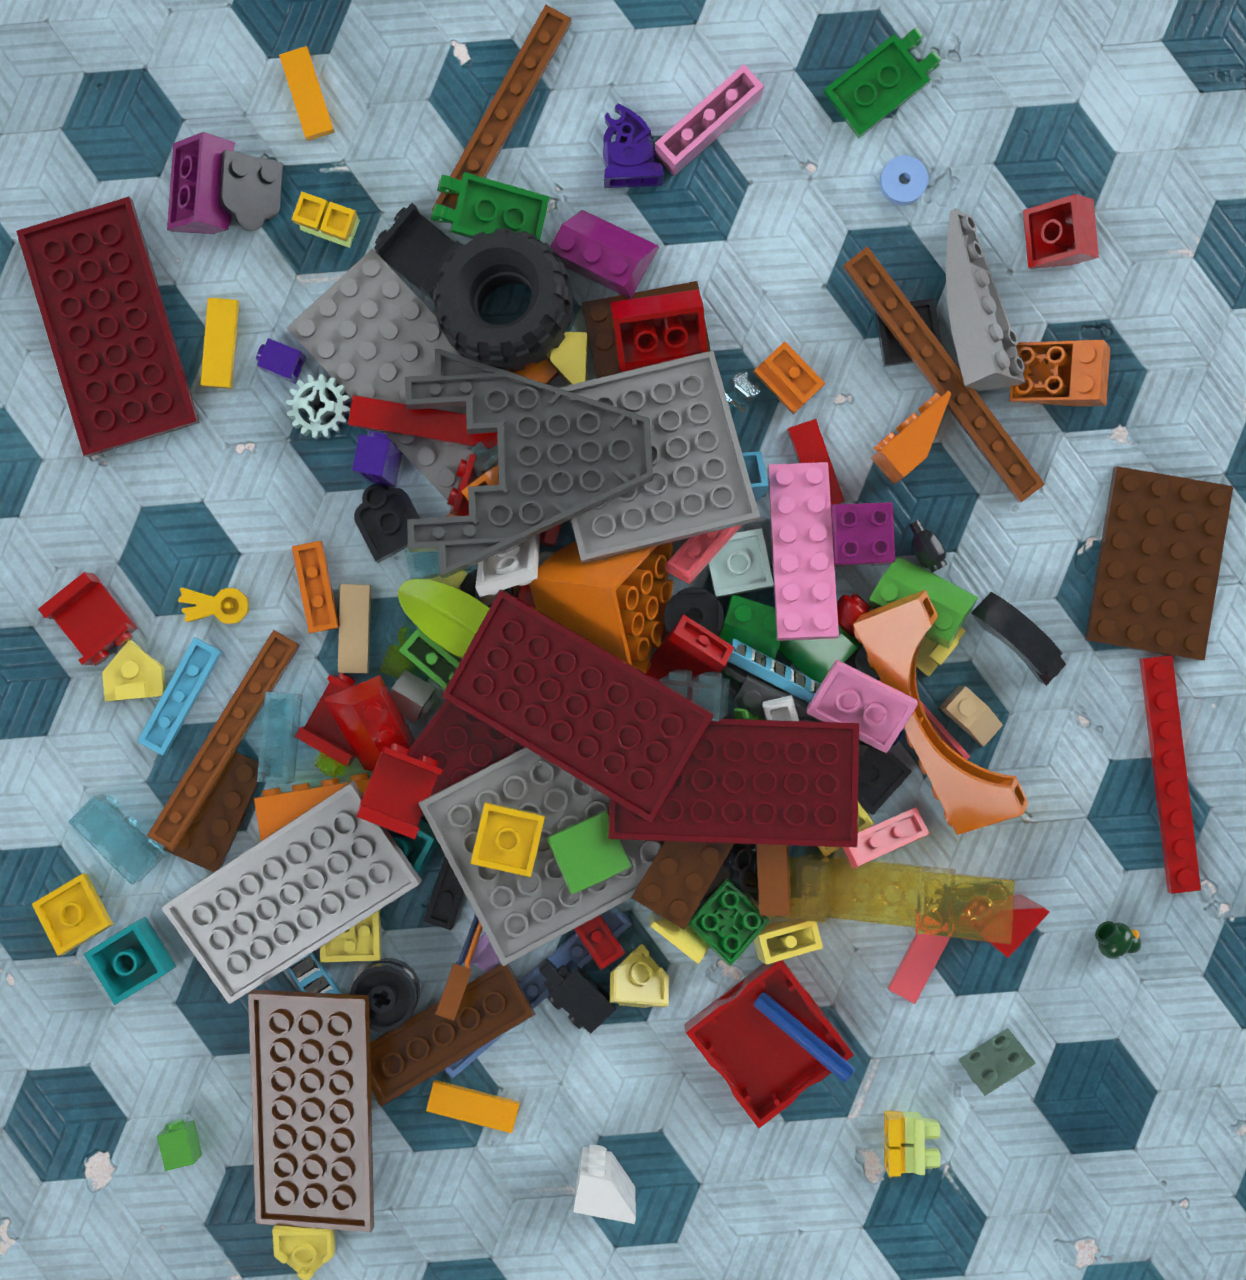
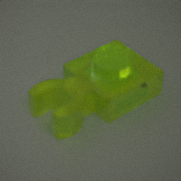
[380,627,415,679]
[314,752,351,778]

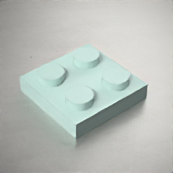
[708,528,774,598]

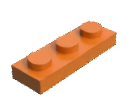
[292,541,339,634]

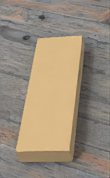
[338,584,371,673]

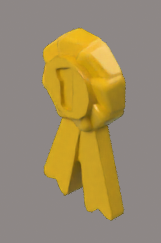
[178,588,249,624]

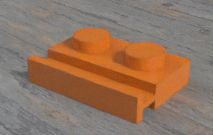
[753,341,826,415]

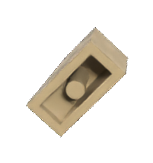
[938,686,1003,747]

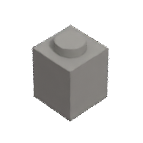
[390,670,436,724]

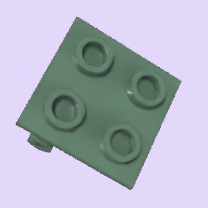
[958,1028,1036,1096]

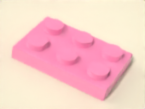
[807,659,918,753]

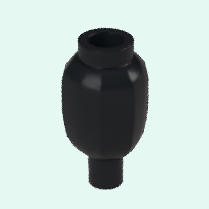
[909,519,947,573]

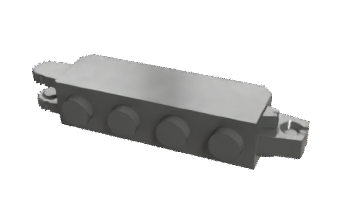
[714,662,869,757]

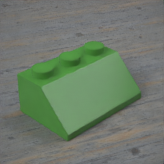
[869,556,978,649]

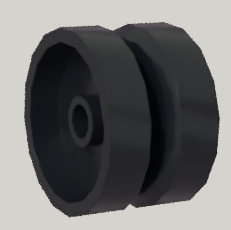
[349,958,420,1032]

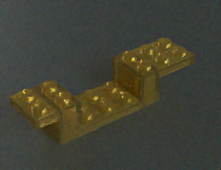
[771,854,1016,944]

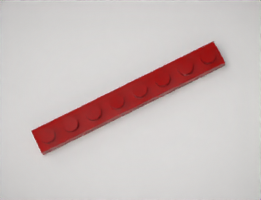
[1139,655,1201,894]

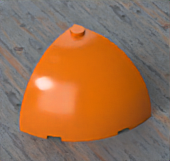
[529,541,674,674]

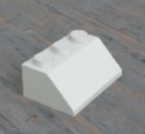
[573,1145,636,1224]

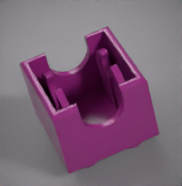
[831,502,895,567]

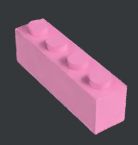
[655,64,764,176]

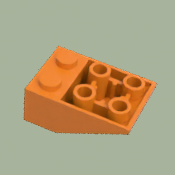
[1009,340,1110,407]
[871,390,951,484]

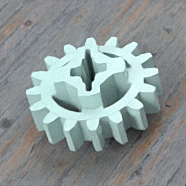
[286,374,351,440]

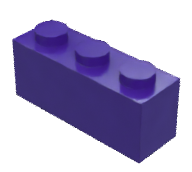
[352,431,403,487]

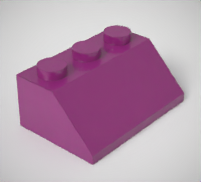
[167,132,235,234]
[550,210,659,299]

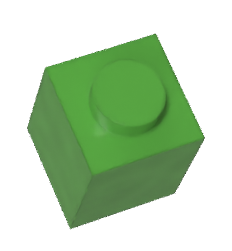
[157,1119,202,1171]

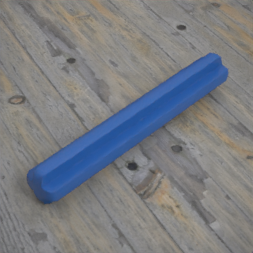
[754,992,855,1082]

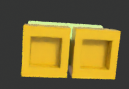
[291,191,360,248]
[884,1111,940,1177]

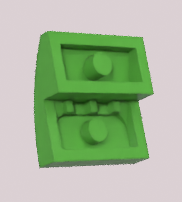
[546,810,631,894]

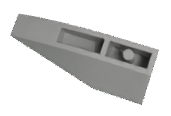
[946,208,1025,391]

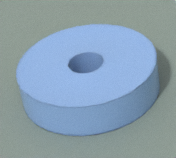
[879,155,928,205]

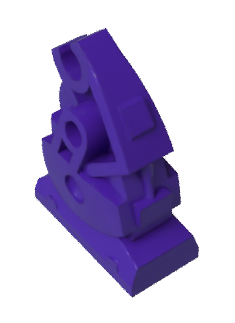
[603,103,664,188]

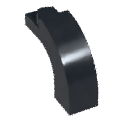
[971,592,1066,686]

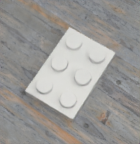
[475,534,540,597]

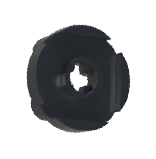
[664,587,724,636]

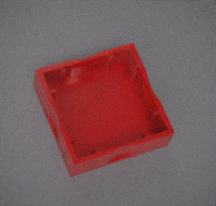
[684,960,854,1128]

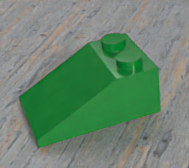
[708,595,781,683]

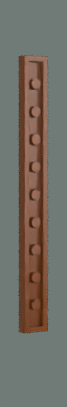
[842,246,1045,503]

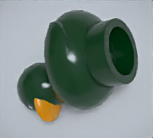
[1095,921,1141,959]

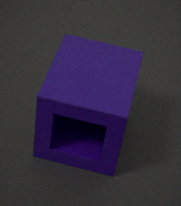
[256,338,307,384]

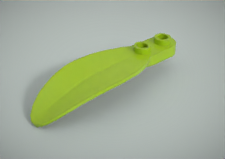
[398,579,490,658]

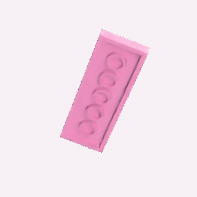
[768,462,839,641]

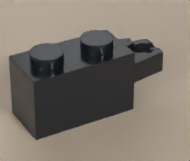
[538,957,616,1034]

